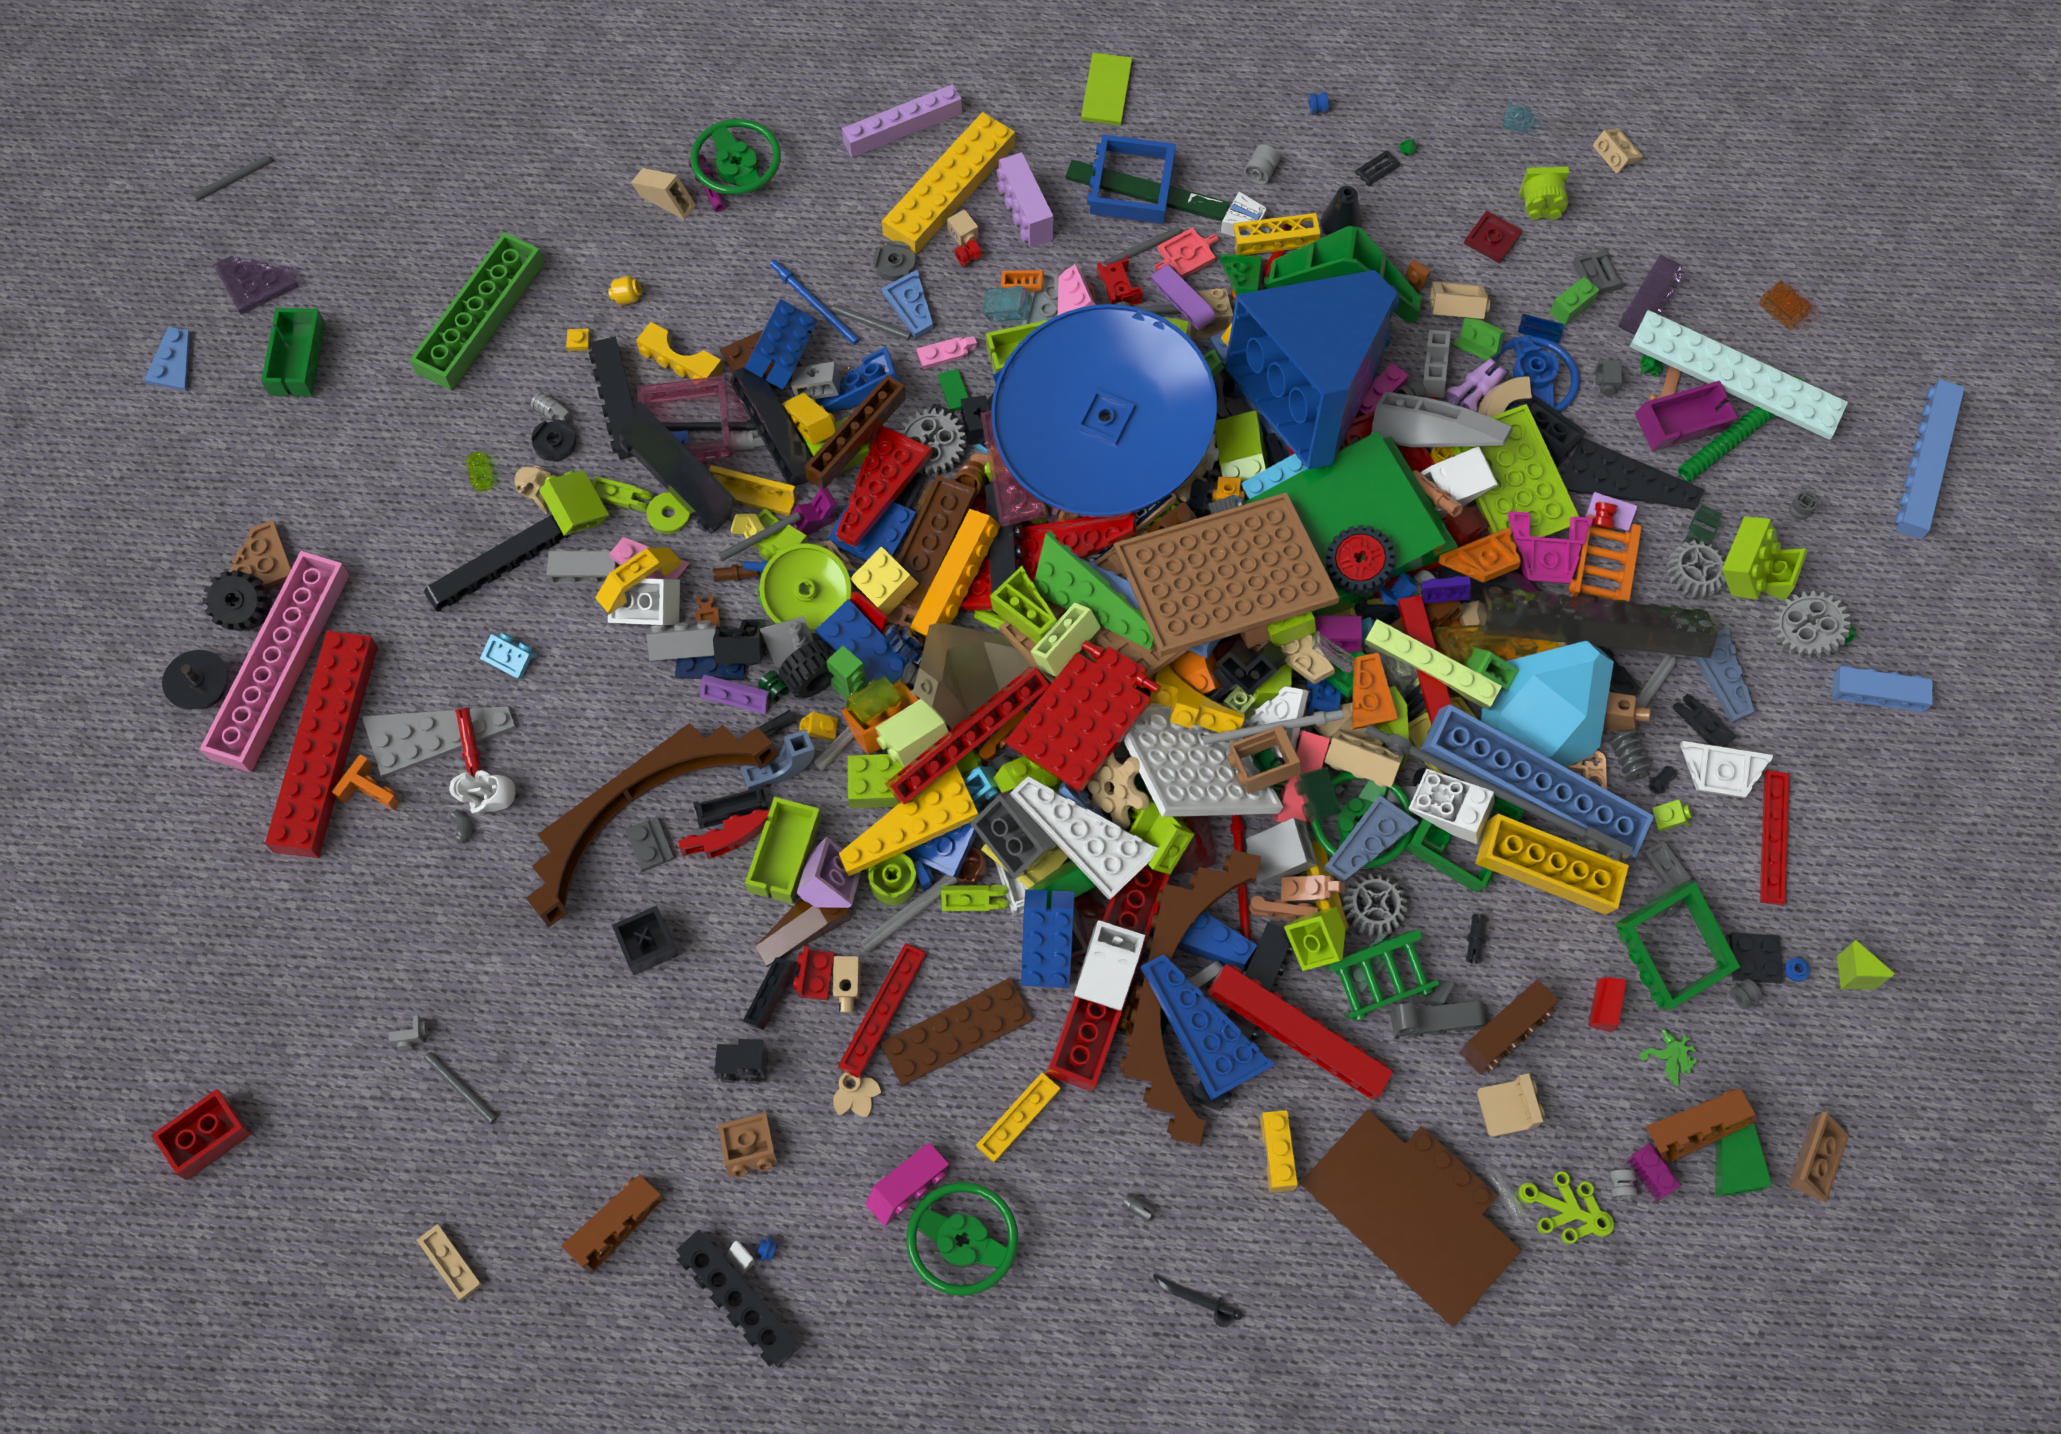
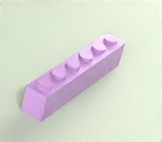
[842,84,962,157]

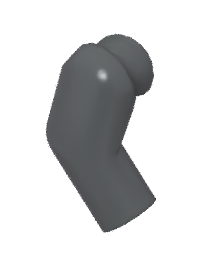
[450,809,473,843]

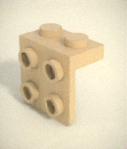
[1477,1073,1544,1137]

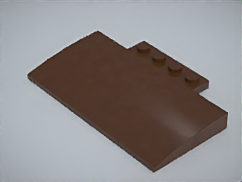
[1299,1109,1521,1327]

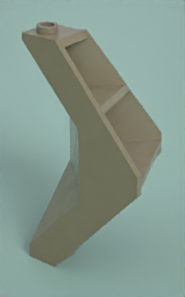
[911,623,1032,729]

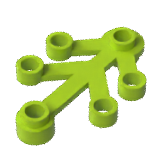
[1518,1171,1614,1245]

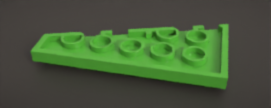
[1034,531,1155,650]

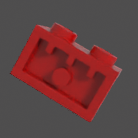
[794,946,835,1001]

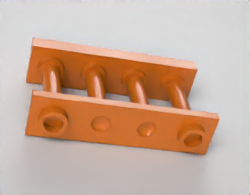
[1568,514,1642,604]

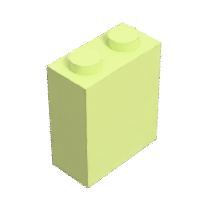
[875,699,948,767]

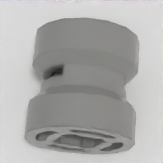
[1610,1170,1638,1199]

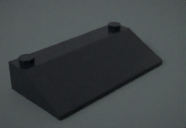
[619,401,735,534]

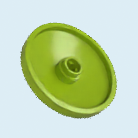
[760,544,851,635]

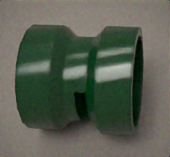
[758,670,790,702]

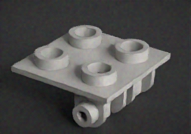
[760,616,814,667]

